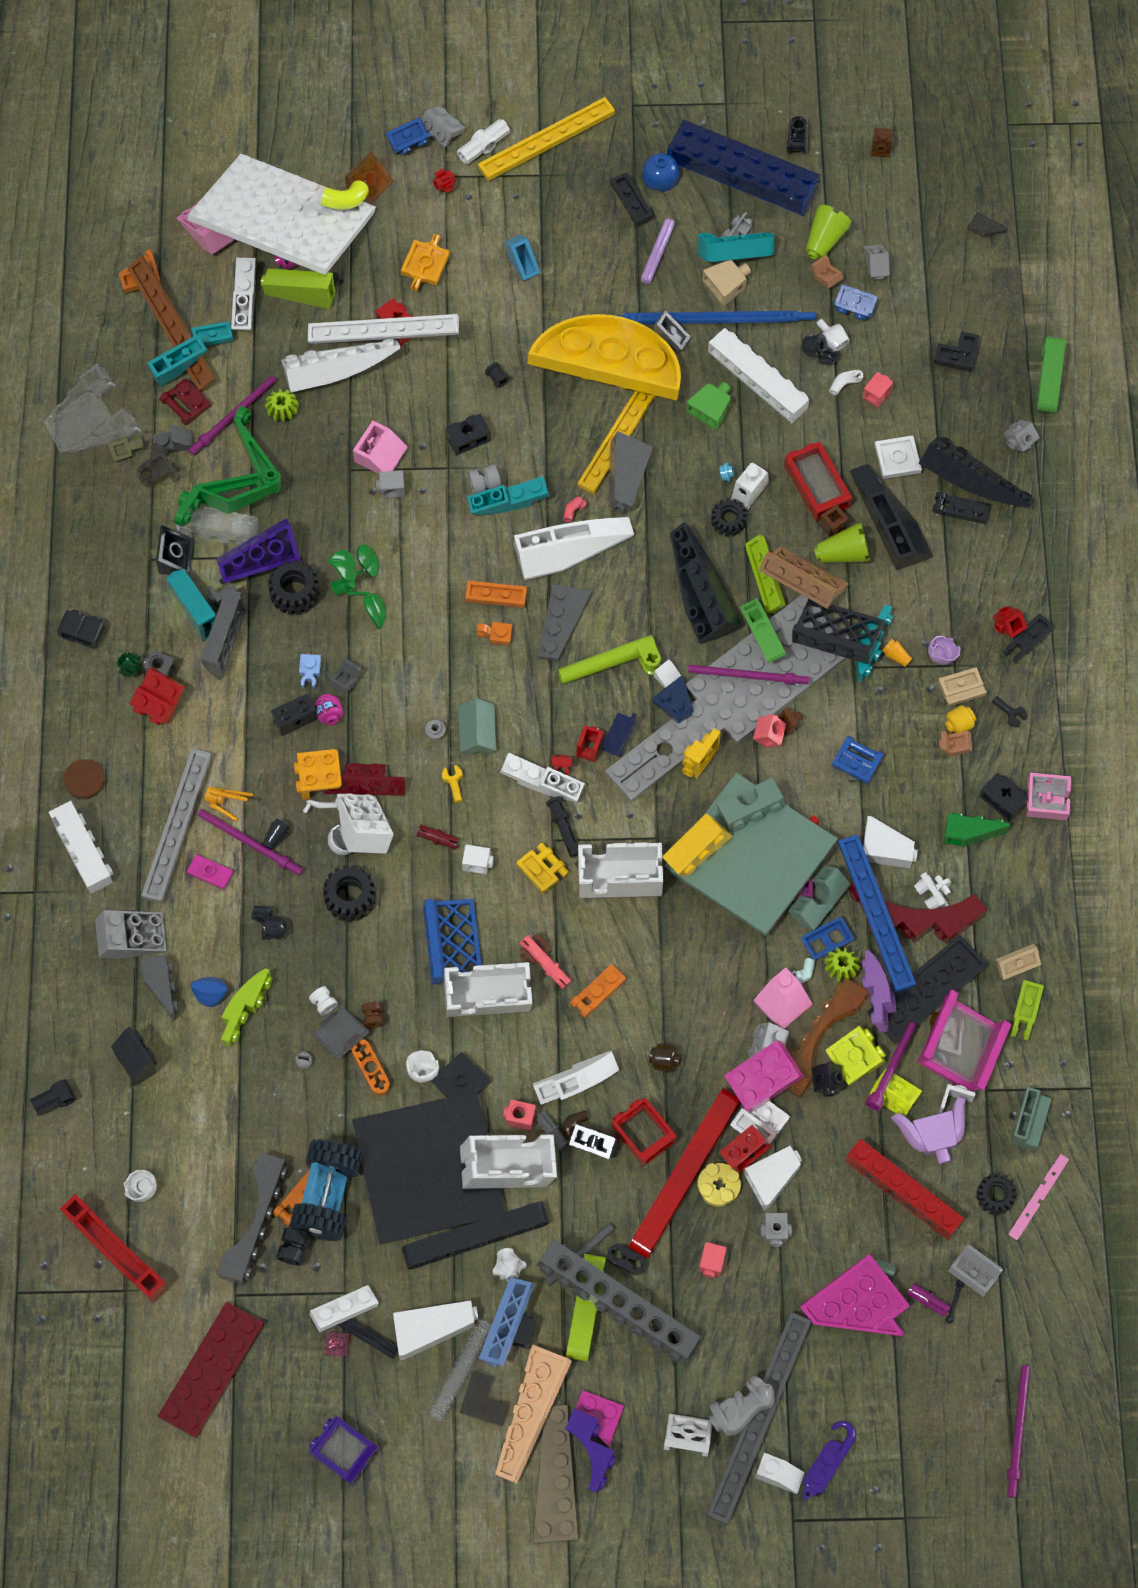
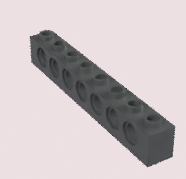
[537,1240,700,1362]

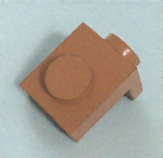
[811,255,844,288]
[939,730,972,757]

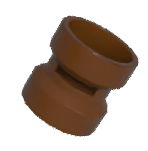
[362,1002,385,1028]

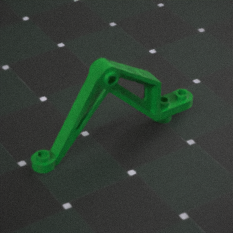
[174,406,281,527]

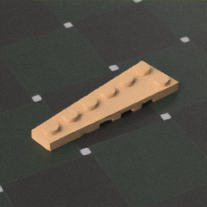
[495,1345,572,1484]

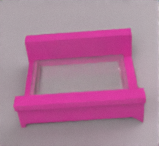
[917,990,1011,1092]

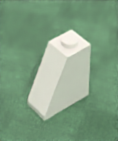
[863,816,917,868]
[744,1146,802,1211]

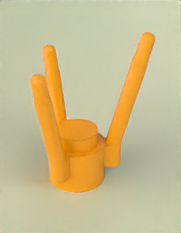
[205,786,253,821]

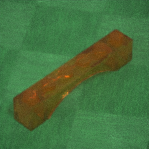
[786,978,868,1099]

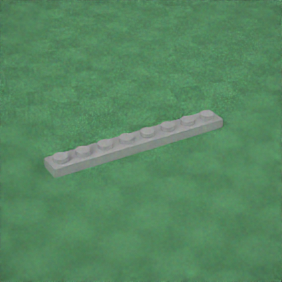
[141,748,212,904]

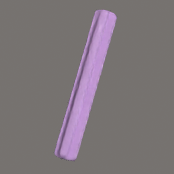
[641,218,674,284]

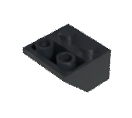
[111,1027,157,1086]

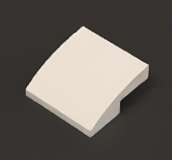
[730,1101,791,1144]

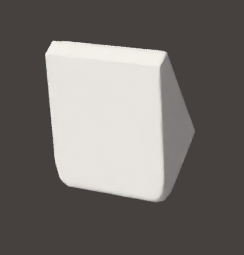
[654,660,681,688]

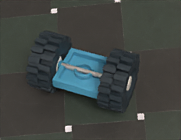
[289,1139,363,1241]

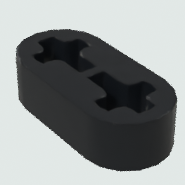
[607,1245,646,1276]

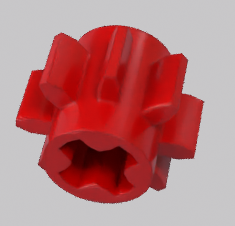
[432,169,456,193]

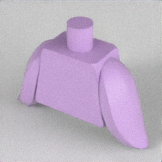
[890,1097,966,1165]

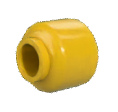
[945,705,976,733]

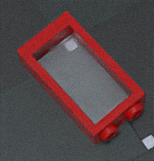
[784,441,852,522]

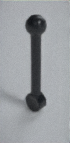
[945,1280,964,1324]

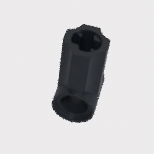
[30,1079,76,1116]

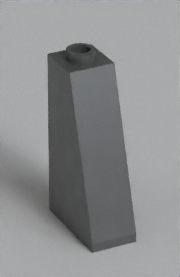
[608,431,653,513]

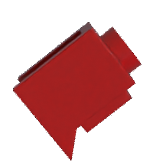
[576,725,604,762]

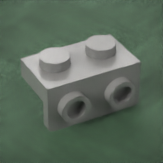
[421,106,465,147]
[748,1022,789,1058]
[948,1244,1003,1297]

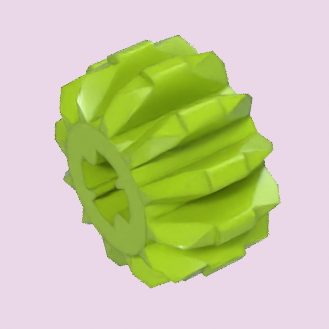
[265,389,299,423]
[824,947,860,983]

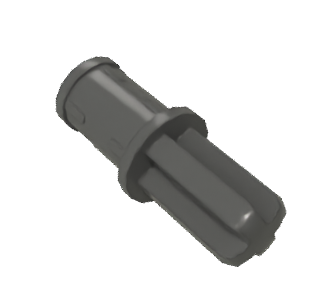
[535,1111,570,1151]

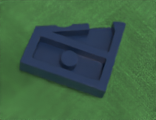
[652,676,694,724]

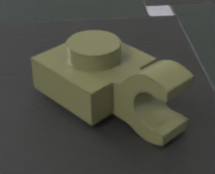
[107,436,144,462]

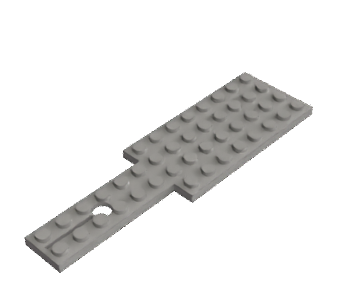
[605,594,850,803]

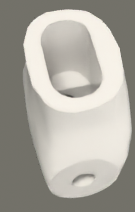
[817,319,850,351]

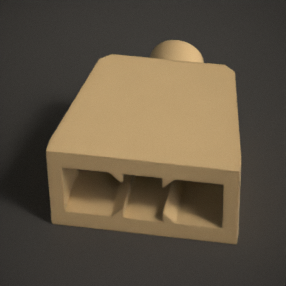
[702,260,751,306]

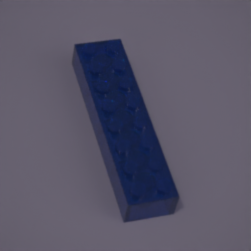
[667,119,820,216]

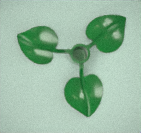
[328,544,386,629]

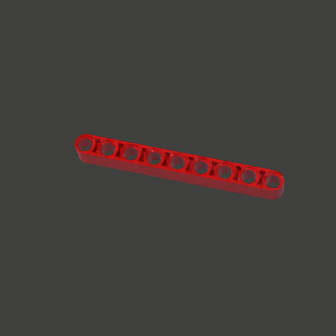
[628,1088,740,1259]

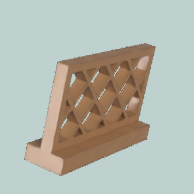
[759,546,849,609]

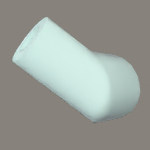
[792,958,815,984]

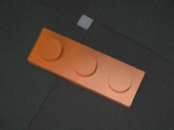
[465,581,527,608]

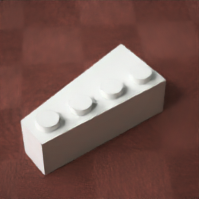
[49,801,113,894]

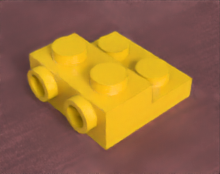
[682,728,721,779]

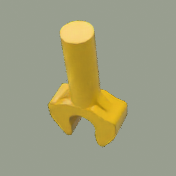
[442,765,463,803]

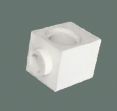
[462,845,494,875]

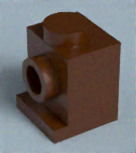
[871,128,893,158]
[819,505,849,537]

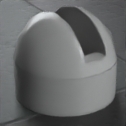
[295,1052,313,1070]

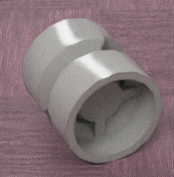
[468,464,501,494]

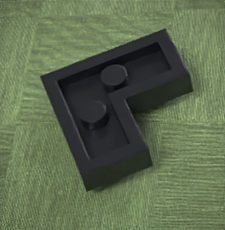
[934,331,980,372]

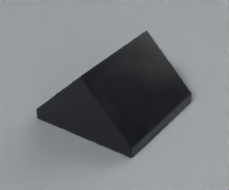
[156,525,194,575]

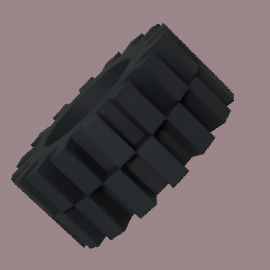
[711,498,747,537]
[976,1173,1017,1215]

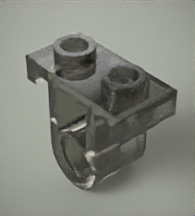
[137,443,180,487]

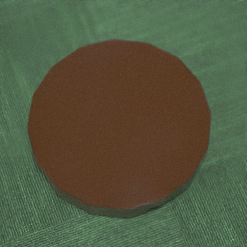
[63,759,105,799]

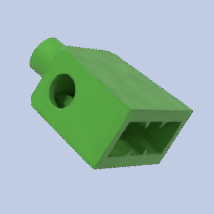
[686,382,731,431]

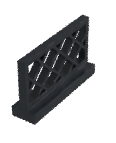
[792,598,885,664]

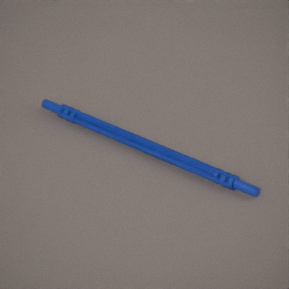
[614,310,816,324]

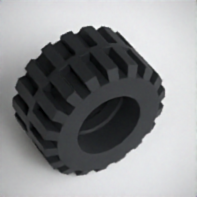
[268,560,320,615]
[323,865,376,922]

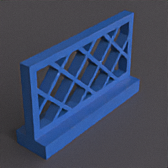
[423,899,482,985]

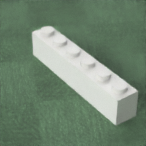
[708,328,809,423]

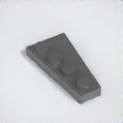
[538,584,592,662]

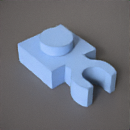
[299,654,321,689]

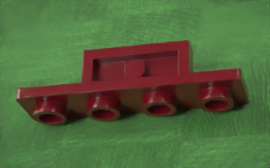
[323,763,405,796]

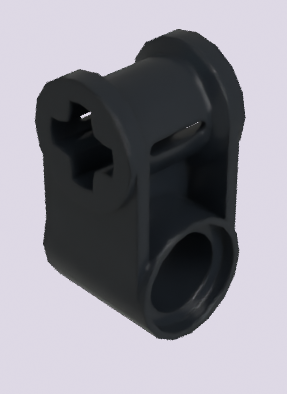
[787,116,807,154]

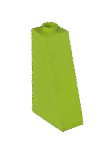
[261,268,335,309]

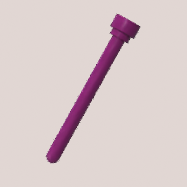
[865,1022,916,1111]

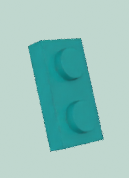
[192,321,233,346]

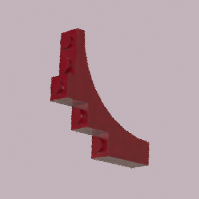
[849,882,987,945]

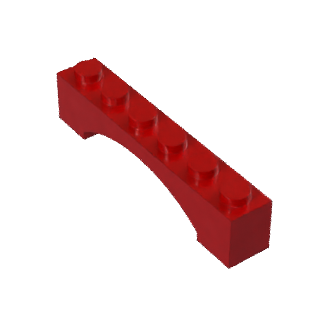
[60,1194,168,1303]

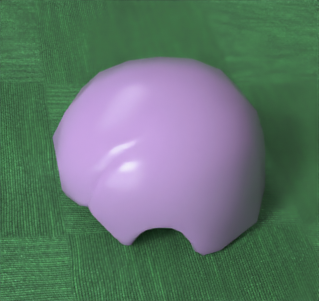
[928,636,961,665]

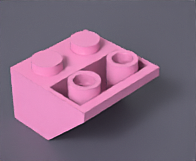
[353,421,408,474]

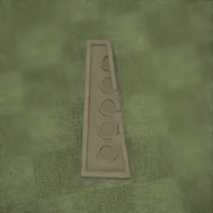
[534,1405,578,1544]

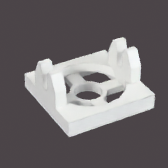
[664,1414,712,1457]

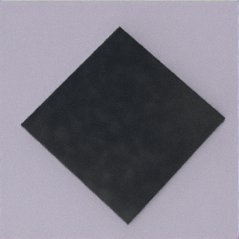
[352,1091,505,1245]

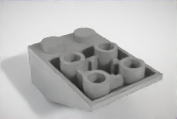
[95,910,167,959]

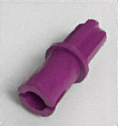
[907,1283,950,1317]

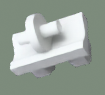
[914,872,951,910]

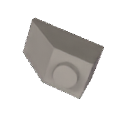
[863,244,890,279]

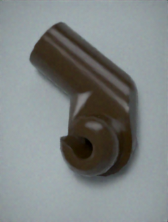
[562,1110,588,1137]

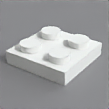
[874,435,922,479]

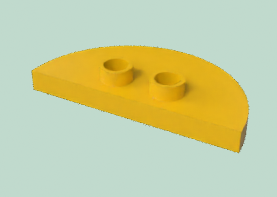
[527,314,681,401]

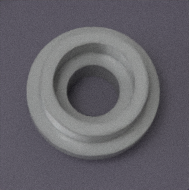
[425,720,446,740]

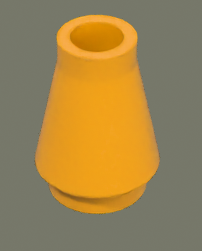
[882,639,912,667]

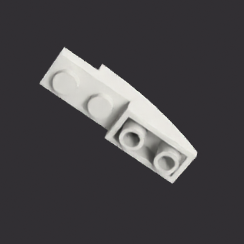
[231,257,256,330]
[500,753,585,802]
[533,1050,619,1105]

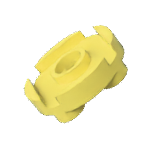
[698,1163,741,1207]

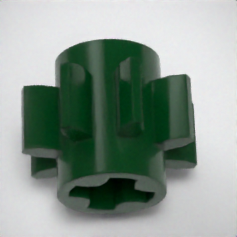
[117,652,142,677]

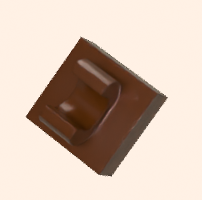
[778,707,803,736]

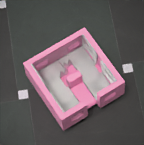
[1026,773,1071,820]

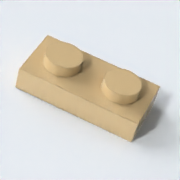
[996,944,1041,980]

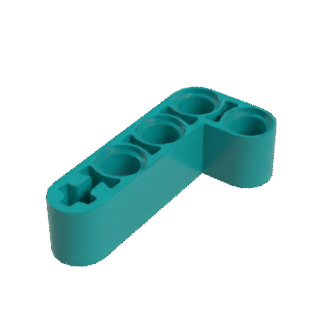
[697,232,775,262]

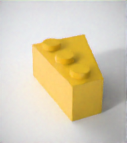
[662,813,733,877]

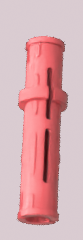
[519,934,571,989]

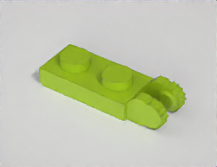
[1010,980,1044,1041]

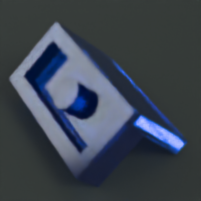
[602,713,637,757]

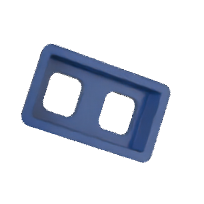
[801,917,854,960]

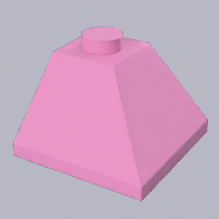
[753,968,813,1029]

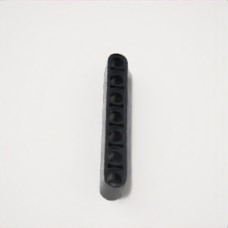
[401,1202,550,1270]

